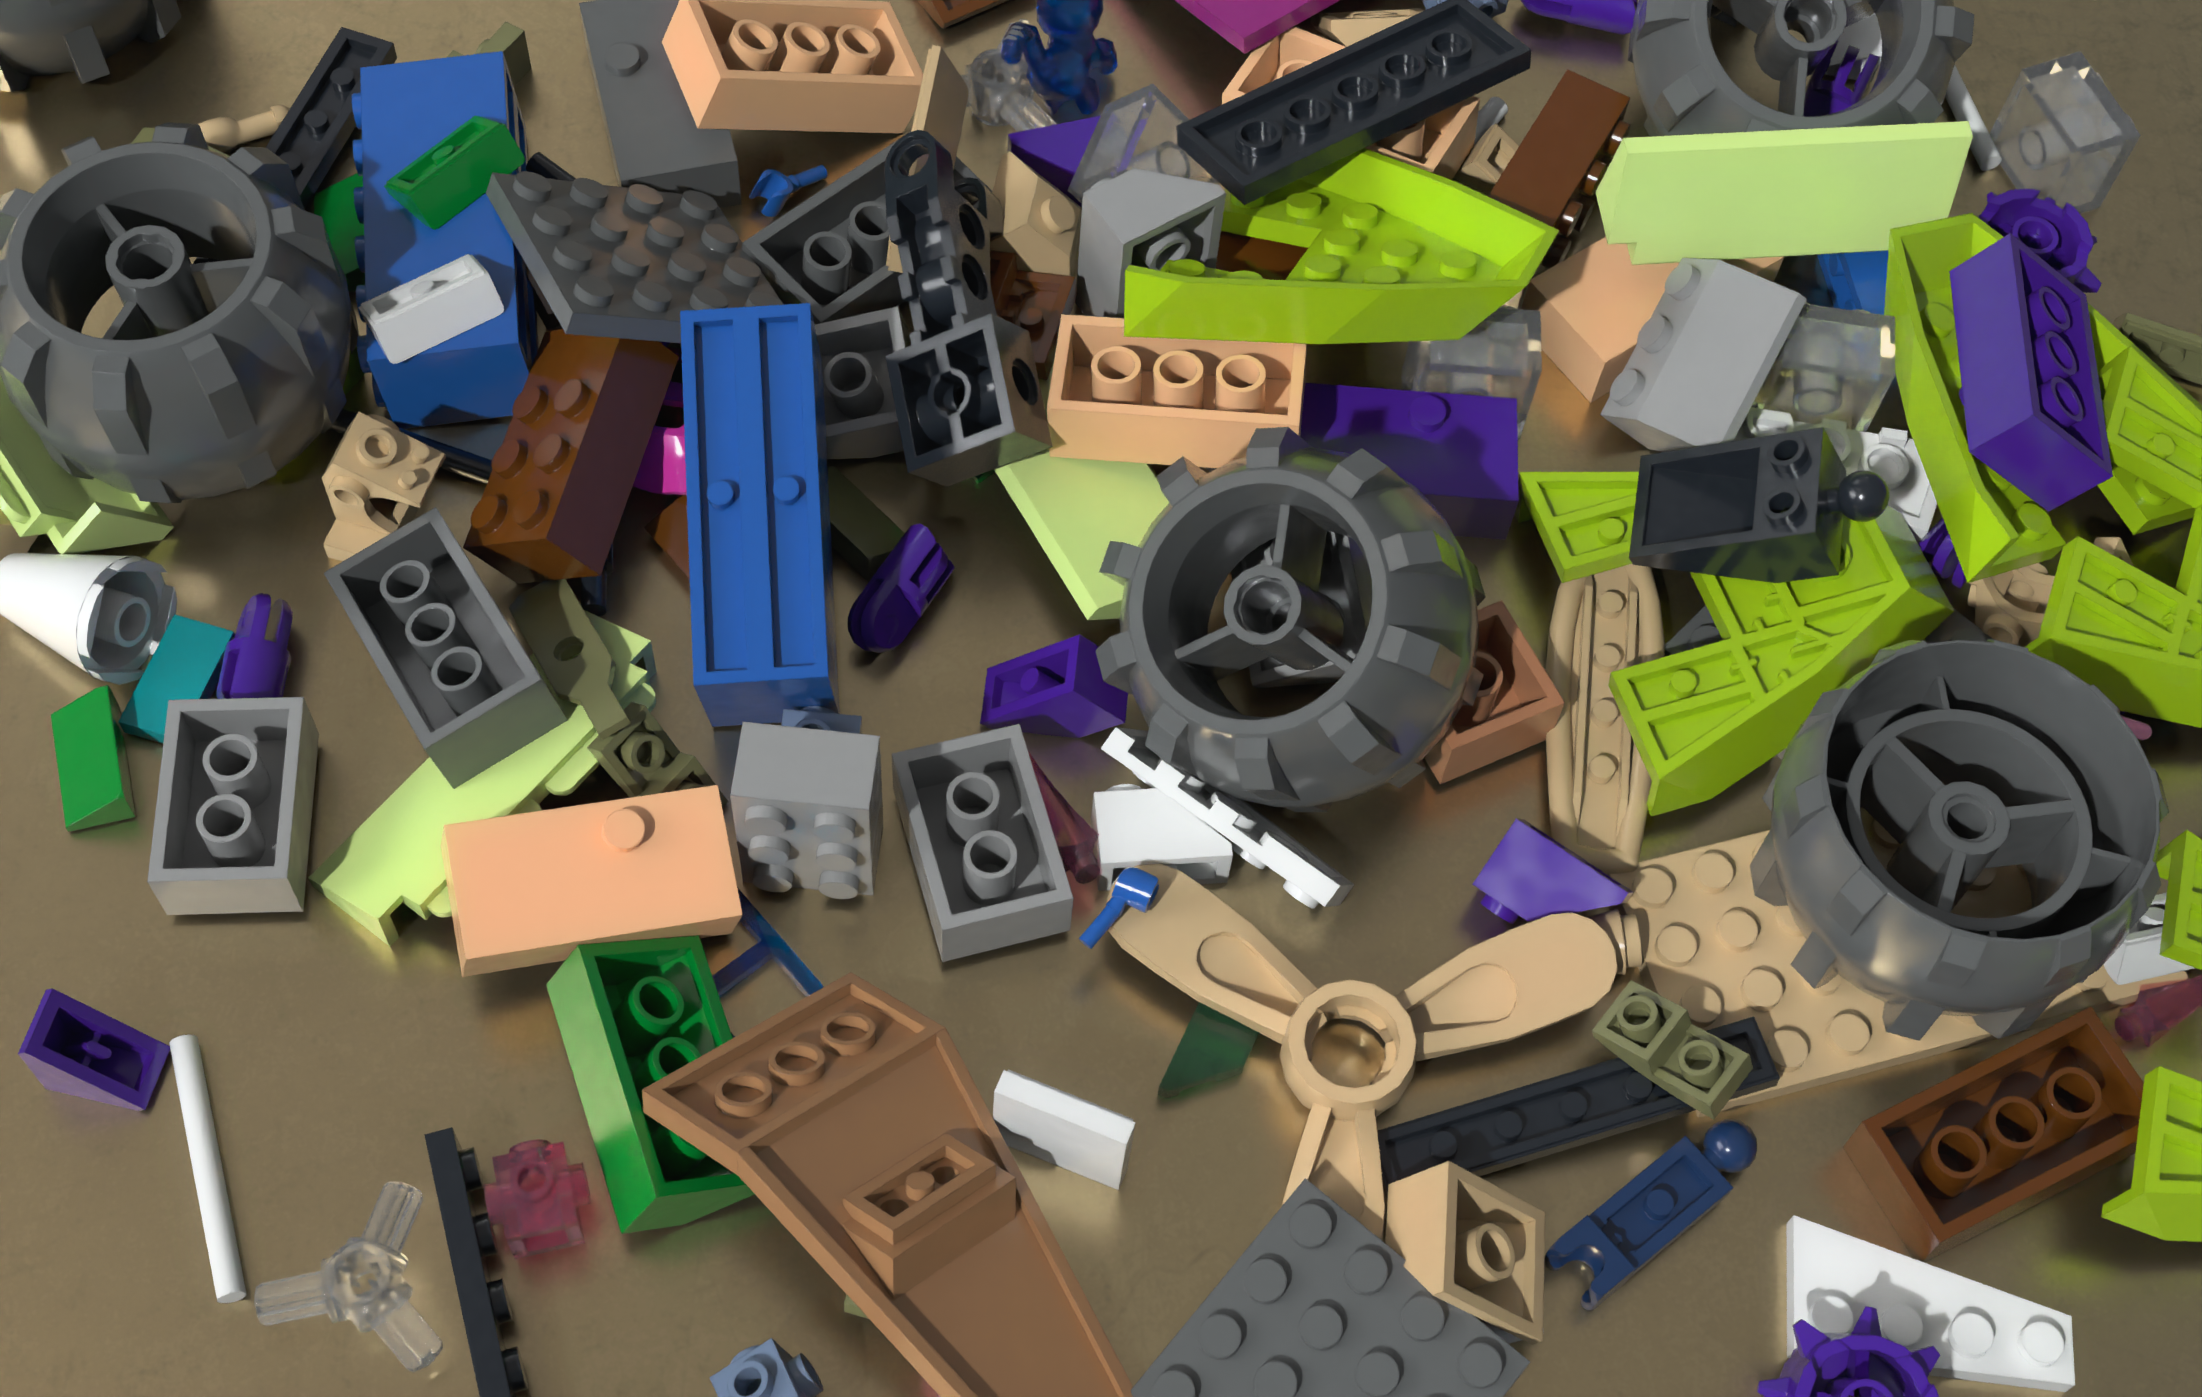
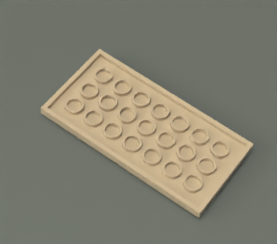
[1609,807,2190,1118]

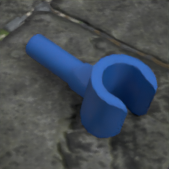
[749,165,828,217]
[1079,867,1159,949]

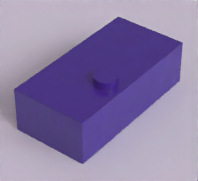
[1949,233,2113,512]
[1300,383,1519,540]

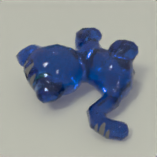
[1000,0,1118,116]

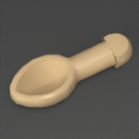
[199,105,290,154]

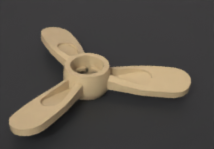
[1107,864,1617,1241]

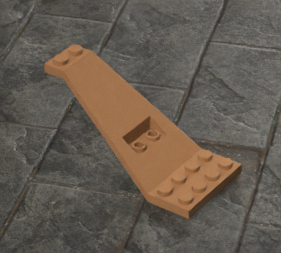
[642,972,1133,1397]

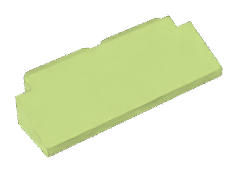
[1596,121,1973,265]
[994,362,1169,620]
[0,375,174,554]
[308,610,657,946]

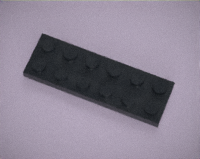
[1176,0,1531,205]

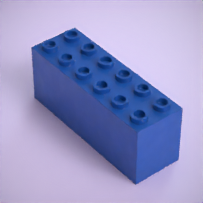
[352,51,538,429]
[680,303,840,727]

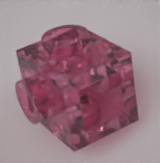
[484,1139,591,1259]

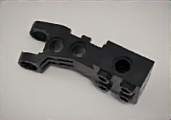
[884,130,1053,487]

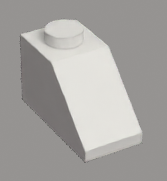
[1091,784,1233,891]

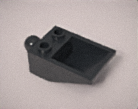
[1629,427,1890,583]

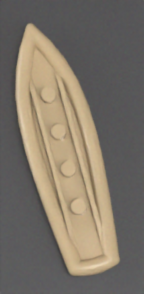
[1546,564,1665,875]

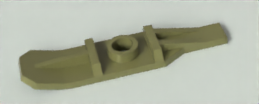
[509,579,631,740]

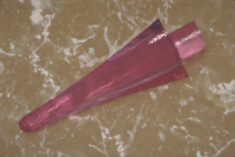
[1028,751,1100,884]
[2114,975,2202,1047]

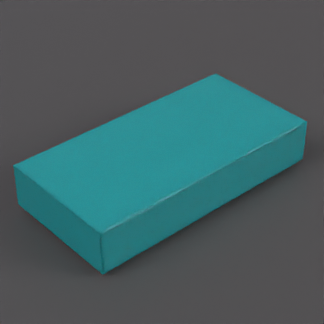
[118,614,235,744]

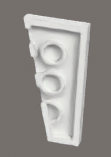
[1734,407,1937,543]
[1101,727,1354,909]
[1786,1215,2075,1392]

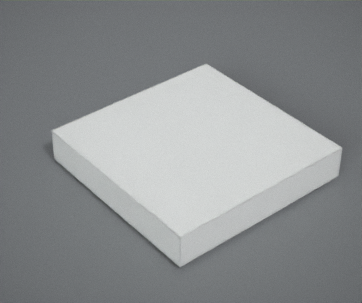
[993,1069,1136,1190]

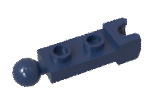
[1545,1119,1757,1310]

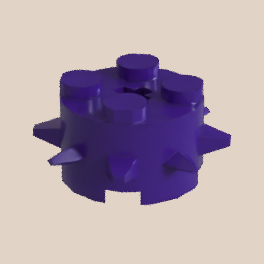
[1978,189,2102,293]
[1757,1306,1940,1397]

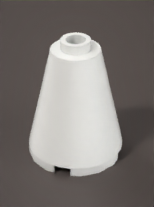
[0,553,177,685]

